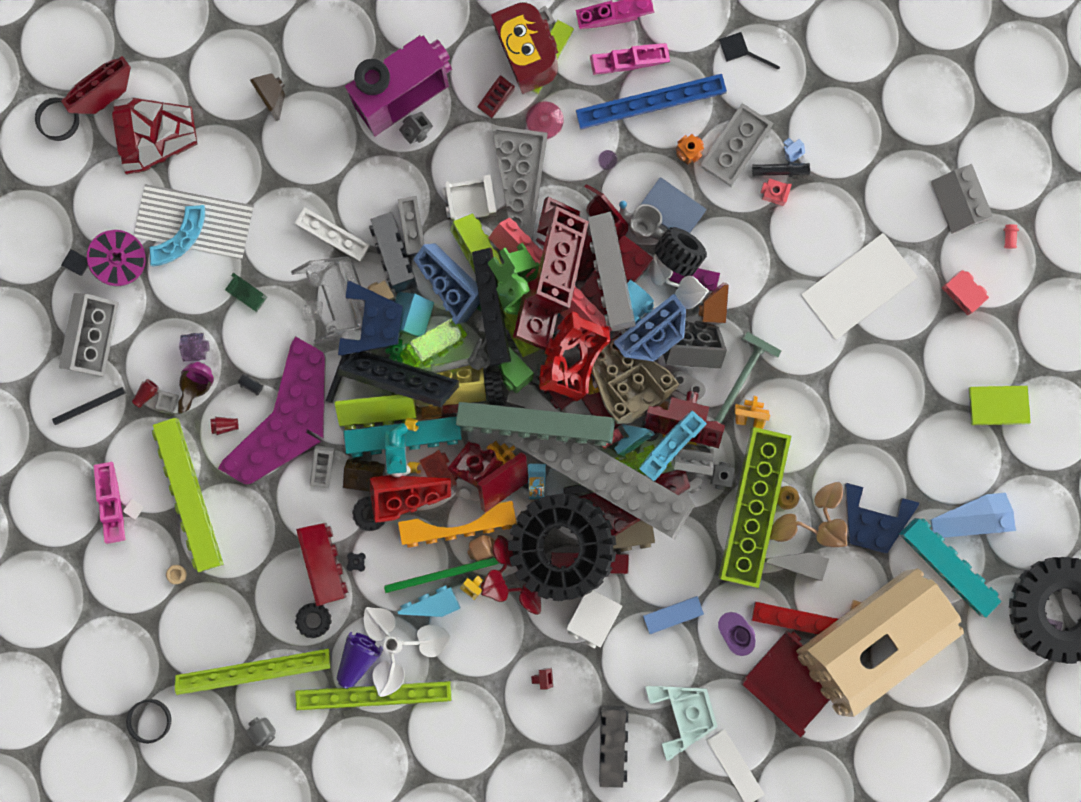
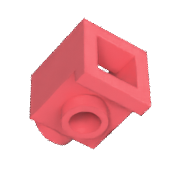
[760,178,792,206]

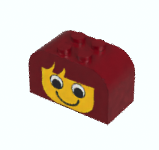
[491,2,558,94]

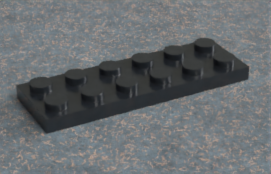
[338,351,459,408]

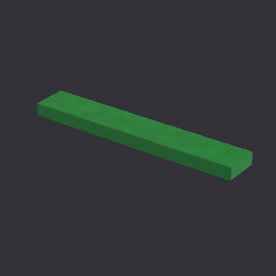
[384,557,499,593]

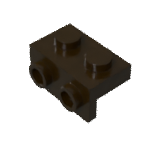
[343,458,385,492]

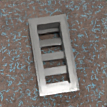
[310,446,335,488]

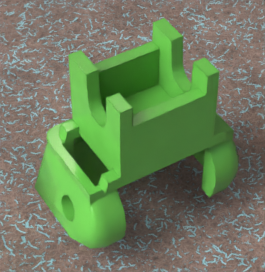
[488,243,540,315]

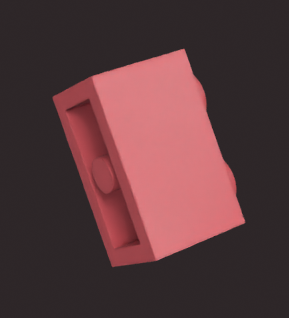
[942,270,989,315]

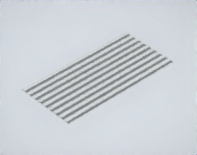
[134,184,254,258]

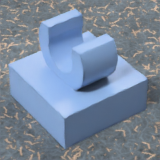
[783,138,805,162]

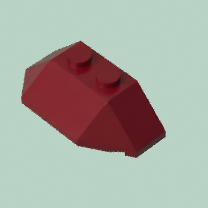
[61,56,131,114]

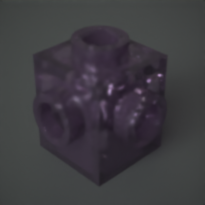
[179,333,210,362]

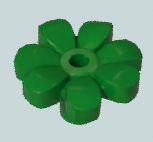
[385,339,410,363]

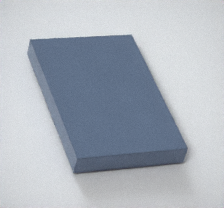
[640,177,707,233]

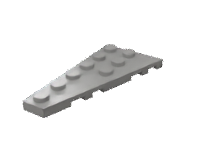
[491,125,548,240]

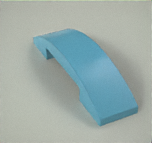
[639,410,707,481]

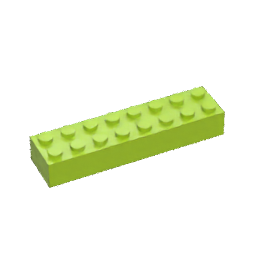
[718,427,792,588]

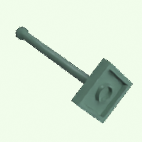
[704,332,782,448]

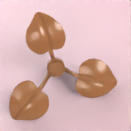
[770,482,847,547]

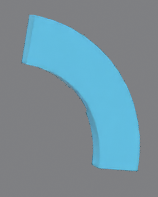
[149,205,205,267]

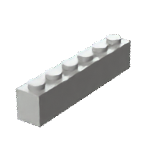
[587,212,636,331]

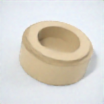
[166,565,187,584]

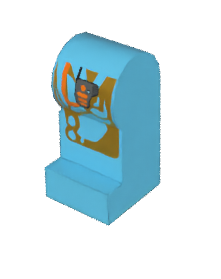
[528,464,546,500]

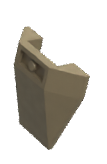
[592,337,680,424]

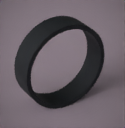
[35,97,79,141]
[126,699,172,744]

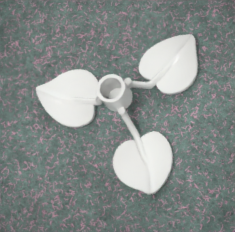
[644,254,709,317]
[364,607,451,696]

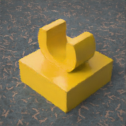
[460,575,483,600]

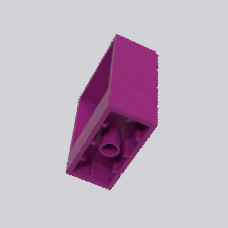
[345,35,452,137]

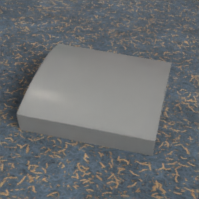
[674,444,714,475]

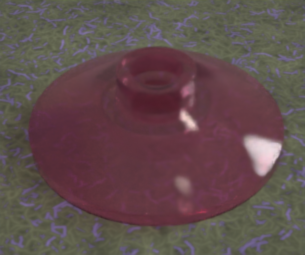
[526,101,564,139]

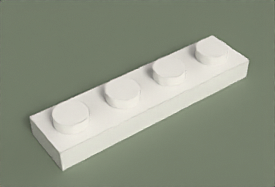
[295,207,370,262]

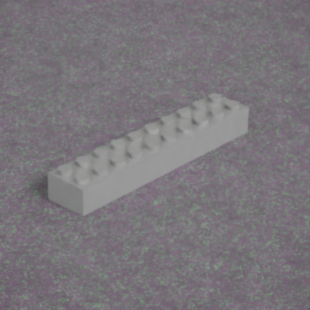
[506,407,694,540]

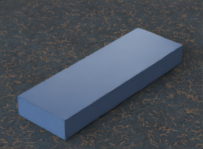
[643,596,704,634]

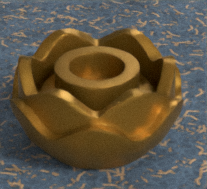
[777,486,799,510]

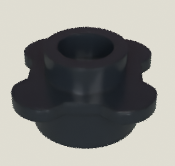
[346,552,366,572]

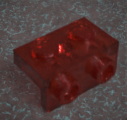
[419,450,458,487]

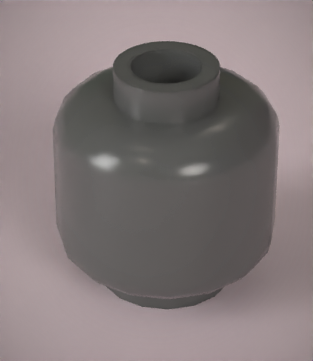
[247,717,276,747]

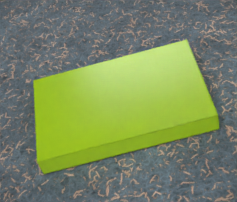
[969,386,1031,425]

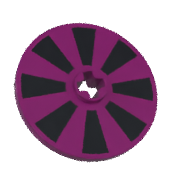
[87,230,146,286]

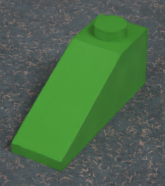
[499,347,534,394]

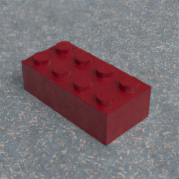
[579,235,654,316]

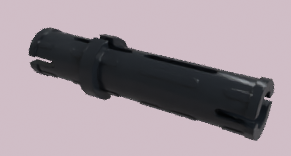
[752,162,810,177]

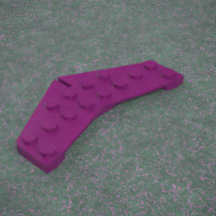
[218,336,326,484]

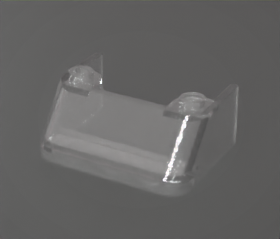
[291,257,365,344]

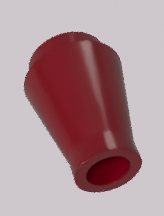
[132,379,159,408]
[210,416,239,435]

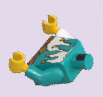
[385,418,421,477]

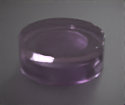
[598,150,617,170]

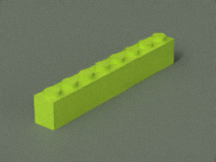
[450,213,541,357]
[152,418,224,572]

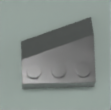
[663,320,727,369]

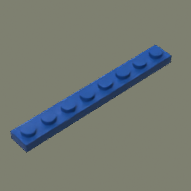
[576,74,727,130]

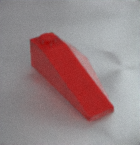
[370,475,451,523]

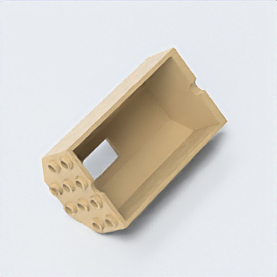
[797,568,964,717]

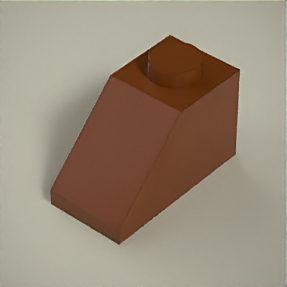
[698,282,729,323]

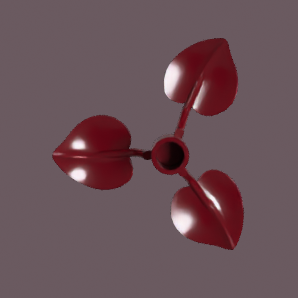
[480,535,541,615]

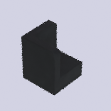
[61,249,88,276]

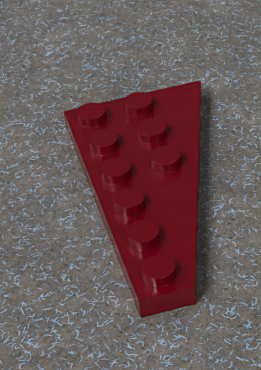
[579,470,690,536]

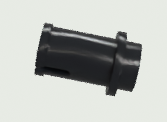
[238,374,264,396]

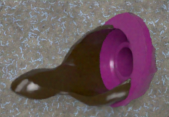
[178,362,214,414]

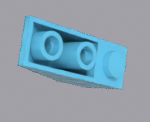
[398,585,461,617]

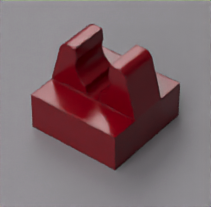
[531,668,554,690]

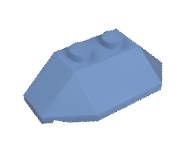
[614,294,686,362]

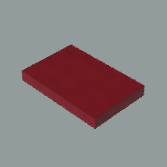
[477,452,529,513]

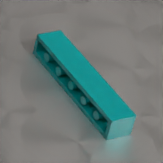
[344,417,462,458]
[899,518,1002,618]

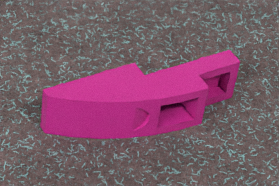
[576,0,655,29]

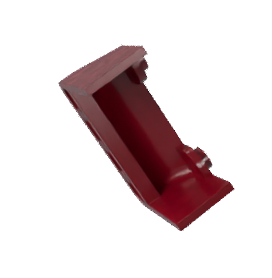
[535,184,629,281]

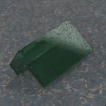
[225,273,268,312]

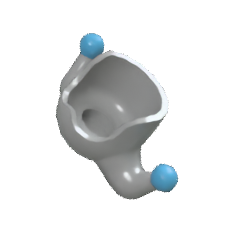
[619,200,671,240]

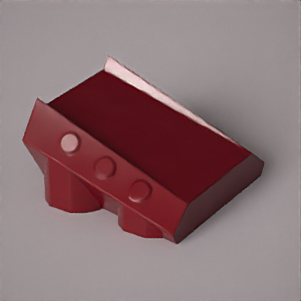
[448,441,503,489]

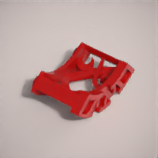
[540,311,610,401]

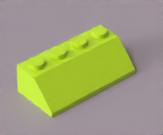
[334,395,417,430]

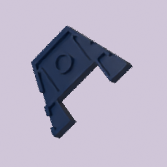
[338,281,403,356]
[845,483,919,554]

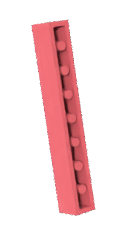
[488,217,612,336]

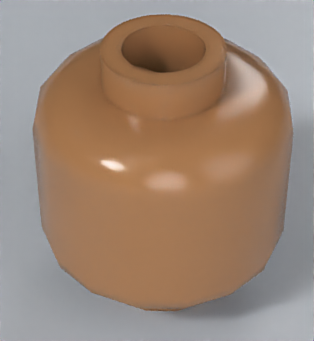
[467,535,494,561]

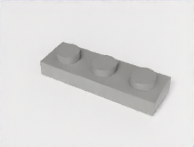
[398,196,425,256]

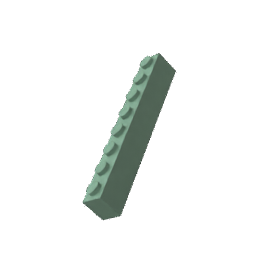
[456,402,615,446]

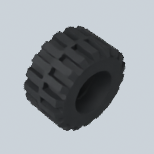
[654,227,707,276]

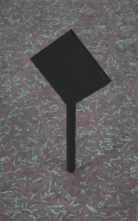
[719,32,780,69]

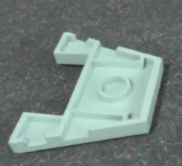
[645,686,718,761]

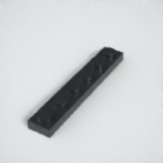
[472,248,511,366]

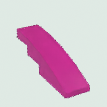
[590,43,670,75]
[94,461,126,544]

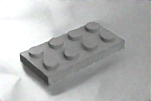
[700,103,774,187]

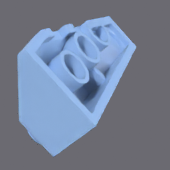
[931,493,1016,538]

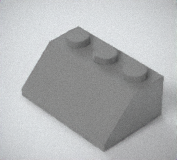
[931,164,993,234]

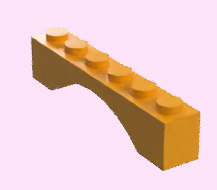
[398,501,517,548]

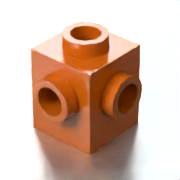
[676,134,704,165]

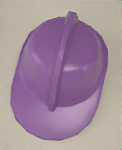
[718,612,756,656]

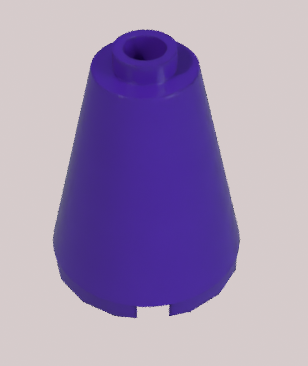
[336,632,383,689]

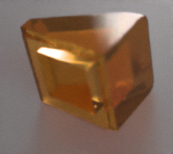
[421,406,443,420]

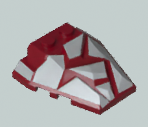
[112,98,198,175]

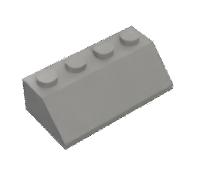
[59,293,119,377]

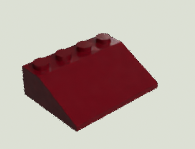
[296,523,348,606]

